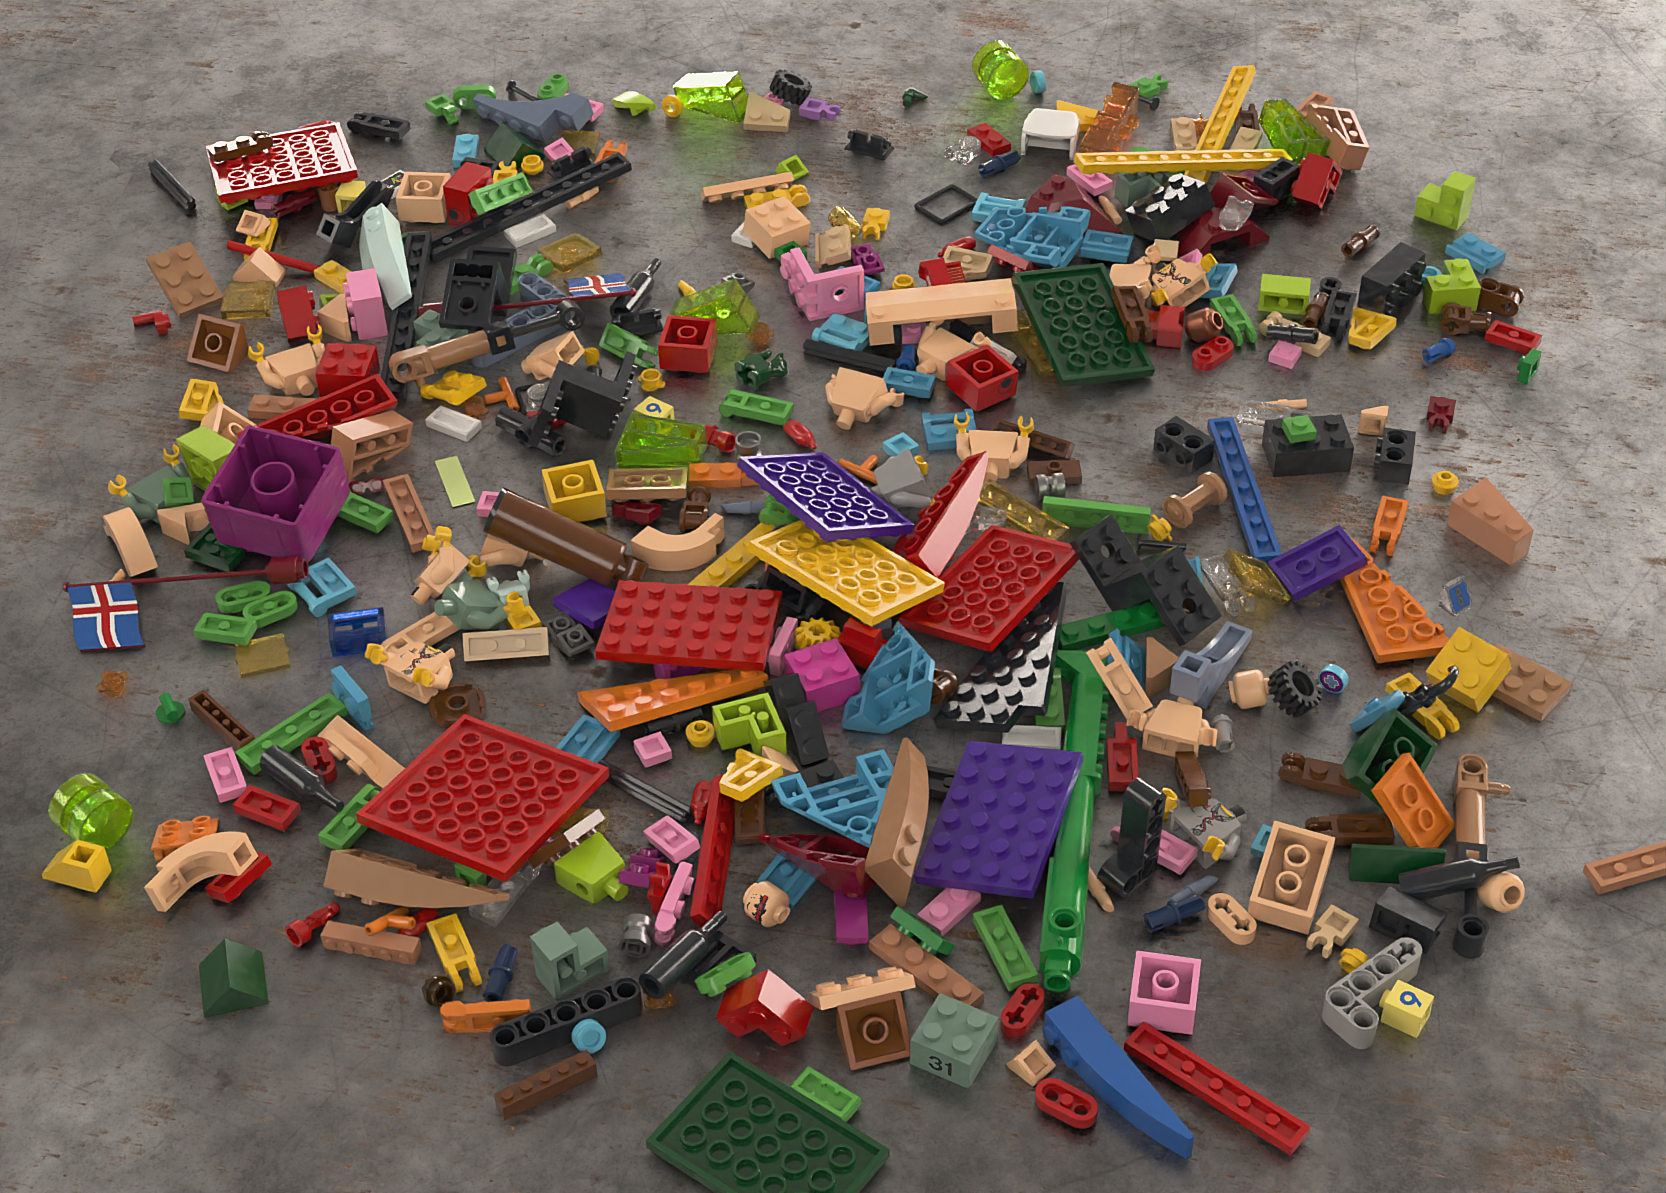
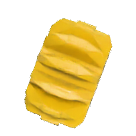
[794,617,841,651]

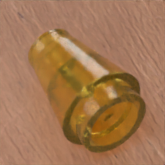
[828,206,862,237]

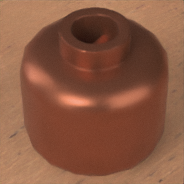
[1185,307,1223,343]

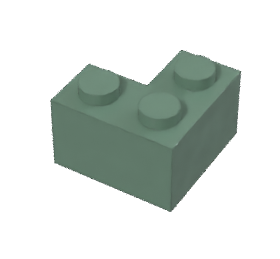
[1115,171,1172,209]
[414,309,468,374]
[530,922,610,1001]

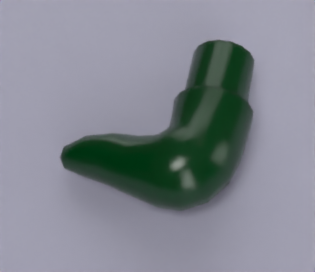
[902,88,928,107]

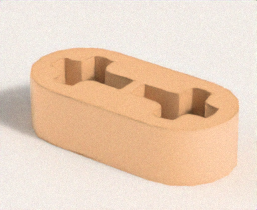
[1207,893,1257,945]

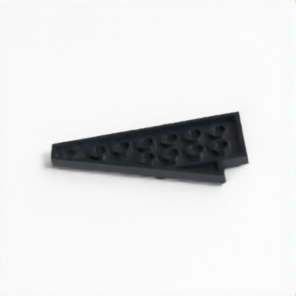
[934,582,1067,733]

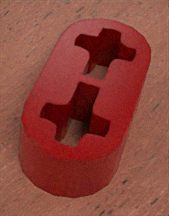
[301,736,337,785]
[1000,983,1045,1039]

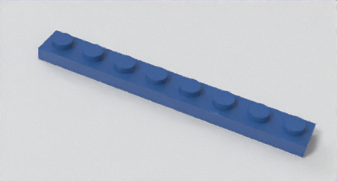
[1207,417,1282,565]

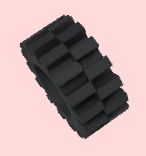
[769,69,812,105]
[1268,660,1322,717]

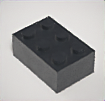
[1125,173,1215,242]
[1357,242,1426,317]
[1262,414,1354,477]

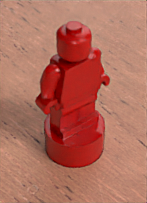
[691,425,736,453]
[285,902,340,947]

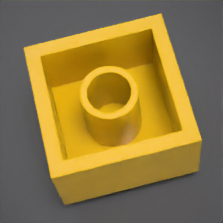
[542,460,607,522]
[1426,627,1512,713]

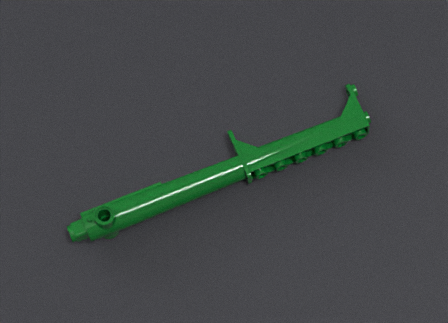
[1039,650,1110,992]

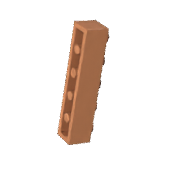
[320,921,422,965]

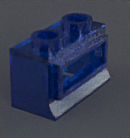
[327,607,388,657]

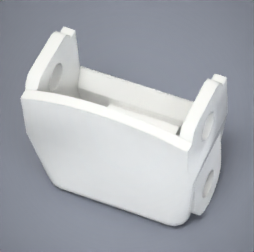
[1021,108,1080,160]

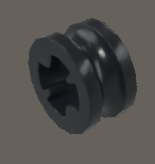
[1319,277,1342,299]

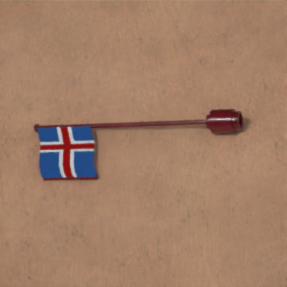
[418,273,637,318]
[63,556,309,652]

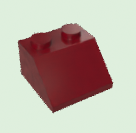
[1210,173,1278,212]

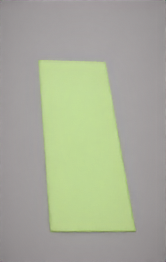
[435,456,476,507]

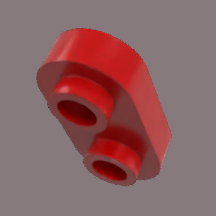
[1192,336,1234,371]
[1035,1078,1098,1128]

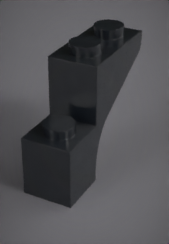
[316,180,395,248]
[763,673,830,765]

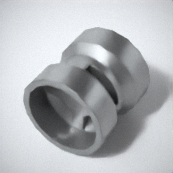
[735,431,762,463]
[1034,472,1066,501]
[619,914,654,958]

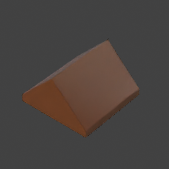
[186,314,249,373]
[836,991,910,1070]

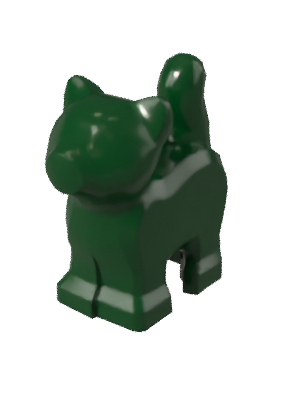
[734,349,788,391]

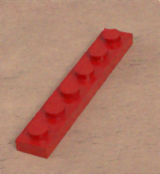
[690,774,735,930]
[1124,1022,1310,1156]

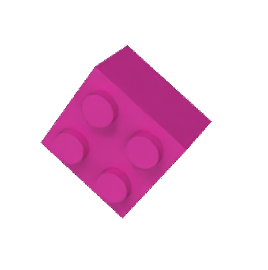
[784,638,860,712]

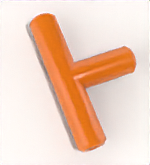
[483,377,520,412]
[838,454,879,485]
[364,906,416,936]

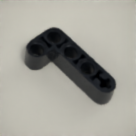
[1097,777,1166,897]

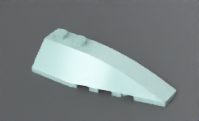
[359,203,412,310]

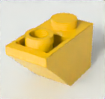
[41,840,112,893]

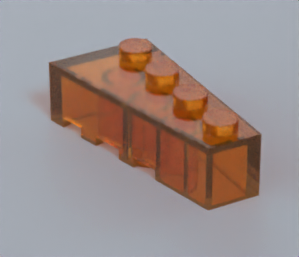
[1079,81,1140,153]

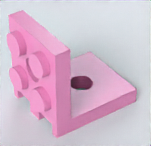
[787,248,864,321]

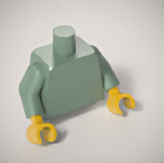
[108,444,193,524]
[434,555,524,631]

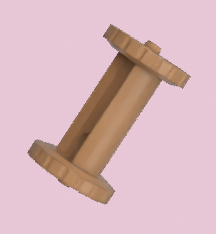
[1163,472,1227,529]

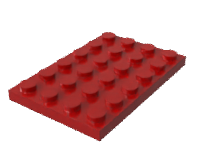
[899,525,1079,652]
[595,580,783,672]

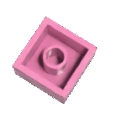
[343,268,388,340]
[1127,951,1201,1035]

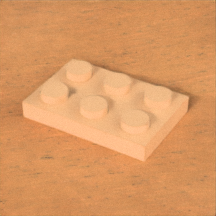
[808,966,916,1010]

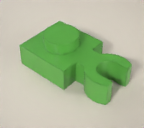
[1128,74,1169,98]

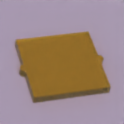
[562,130,600,157]
[235,633,291,679]

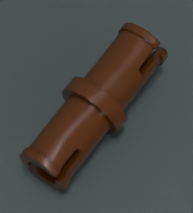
[1341,225,1380,257]
[1301,292,1329,328]

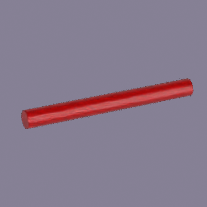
[227,240,320,274]

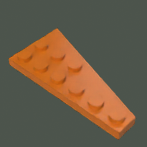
[1340,539,1449,663]
[577,669,768,732]

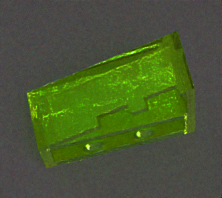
[673,71,748,123]
[1258,99,1331,164]
[669,278,760,334]
[615,413,708,469]

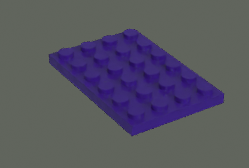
[737,452,914,542]
[914,741,1084,899]

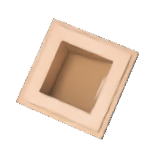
[236,210,271,237]
[1358,406,1389,436]
[1006,1040,1056,1086]

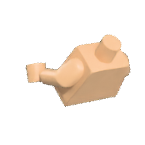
[1109,244,1161,306]
[916,320,991,381]
[825,367,905,430]
[1126,697,1217,758]

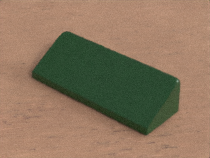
[1348,844,1446,884]

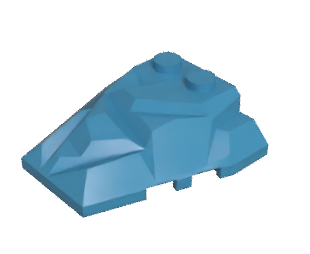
[974,207,1090,269]

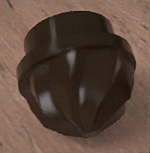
[421,975,455,1007]

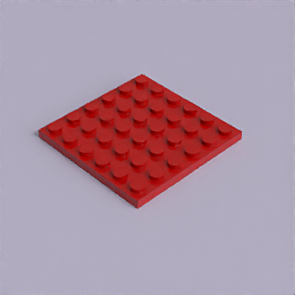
[206,122,358,204]
[356,714,609,882]

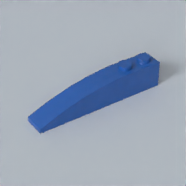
[1043,996,1194,1159]

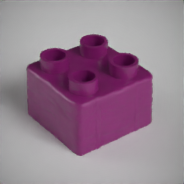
[201,426,350,562]

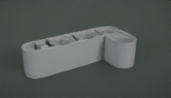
[1322,938,1422,1049]

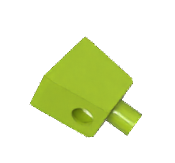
[554,831,629,904]

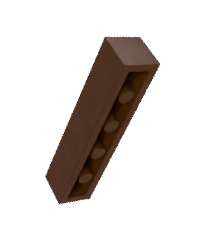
[993,418,1075,459]
[188,690,255,751]
[1175,751,1211,807]
[494,1049,598,1120]

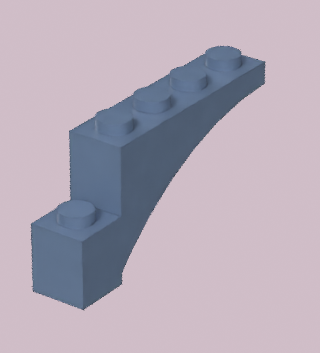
[473,91,594,142]
[1170,621,1253,709]

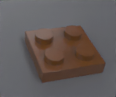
[528,809,605,869]

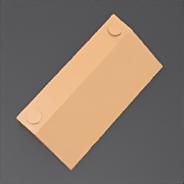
[865,278,1018,346]

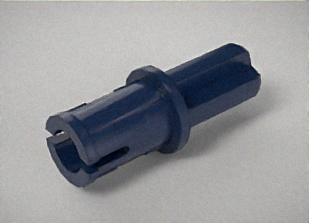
[978,150,1021,178]
[1143,894,1206,933]
[483,944,518,1002]

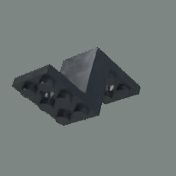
[439,245,517,331]
[527,351,637,448]
[1069,514,1222,646]

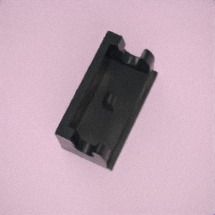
[1369,886,1447,954]

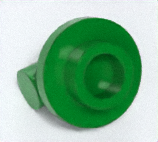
[156,693,186,724]

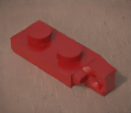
[1106,722,1139,791]

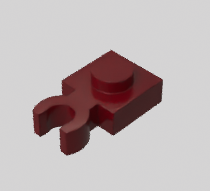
[1426,396,1456,434]
[612,500,662,525]

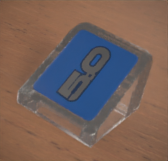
[1439,575,1472,616]

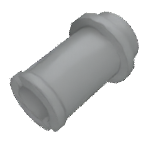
[1210,714,1235,753]

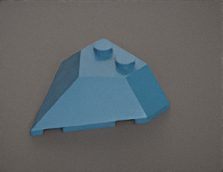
[841,621,935,734]
[771,749,894,848]

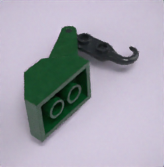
[1342,666,1459,812]

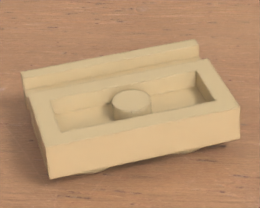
[815,225,851,269]

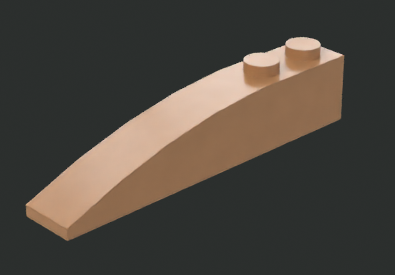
[865,737,929,908]
[323,848,510,908]

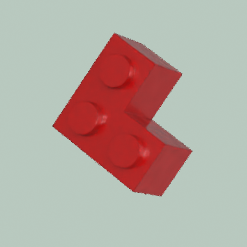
[1291,152,1343,209]
[277,285,321,343]
[715,969,814,1046]

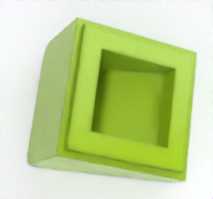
[775,155,809,181]

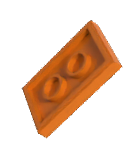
[1371,753,1455,848]

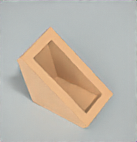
[232,247,286,287]
[317,293,352,342]

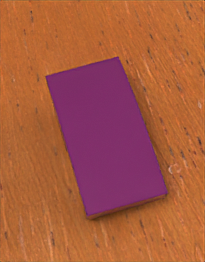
[850,243,885,276]
[618,847,667,888]
[833,891,868,946]

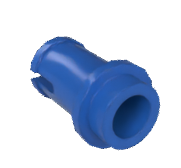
[1422,338,1456,364]
[896,344,917,371]

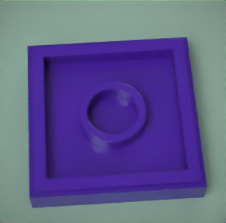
[552,579,615,629]

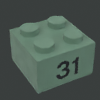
[910,993,999,1089]

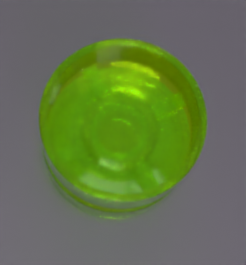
[972,41,1029,100]
[49,773,133,851]

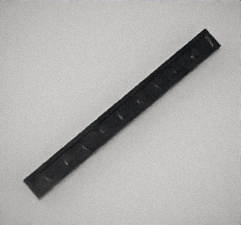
[429,152,632,262]
[381,231,432,399]

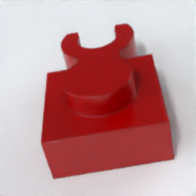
[647,862,673,916]

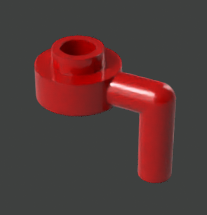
[132,310,172,336]

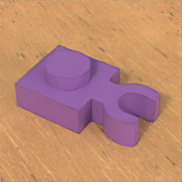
[799,97,840,121]

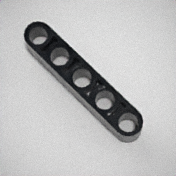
[490,977,643,1067]

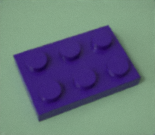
[1267,525,1368,602]

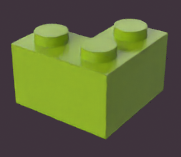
[1414,171,1476,230]
[1422,258,1481,314]
[712,692,787,757]

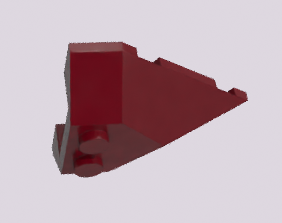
[1025,174,1123,237]
[1177,207,1269,257]
[758,833,877,898]

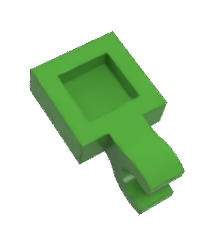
[425,94,459,124]

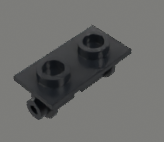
[844,129,895,161]
[547,147,595,180]
[611,308,663,336]

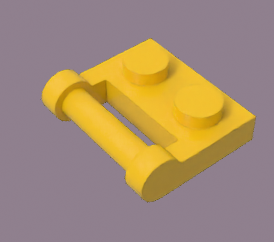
[420,370,487,405]

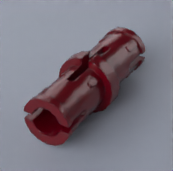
[271,188,318,219]

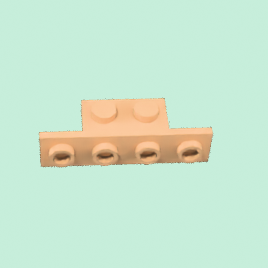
[317,715,405,789]

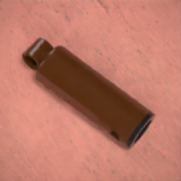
[483,487,649,586]

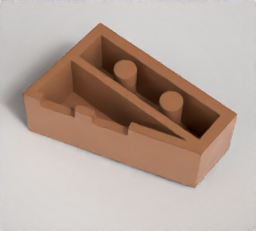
[1302,104,1370,170]
[331,410,413,483]
[1447,478,1534,565]

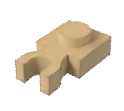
[1306,904,1359,959]

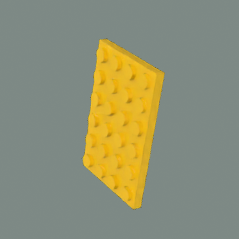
[748,520,945,626]

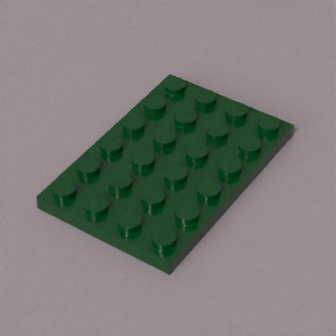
[1011,263,1155,387]
[646,1051,890,1193]

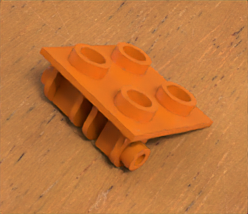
[151,816,219,862]

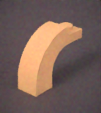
[103,507,158,576]
[631,513,725,571]
[144,832,258,912]

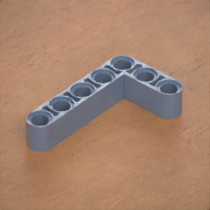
[471,272,571,368]

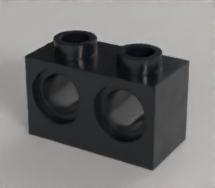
[1253,157,1300,208]
[1153,416,1215,473]
[1373,427,1416,485]

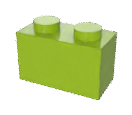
[1258,274,1311,315]

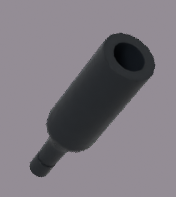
[609,258,661,317]
[260,745,344,812]
[1398,856,1521,900]
[639,911,727,999]

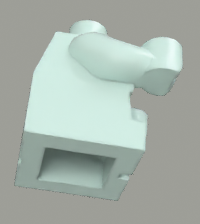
[486,569,530,607]

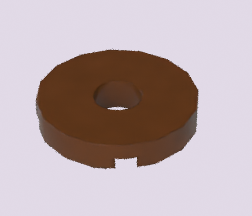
[428,683,487,729]

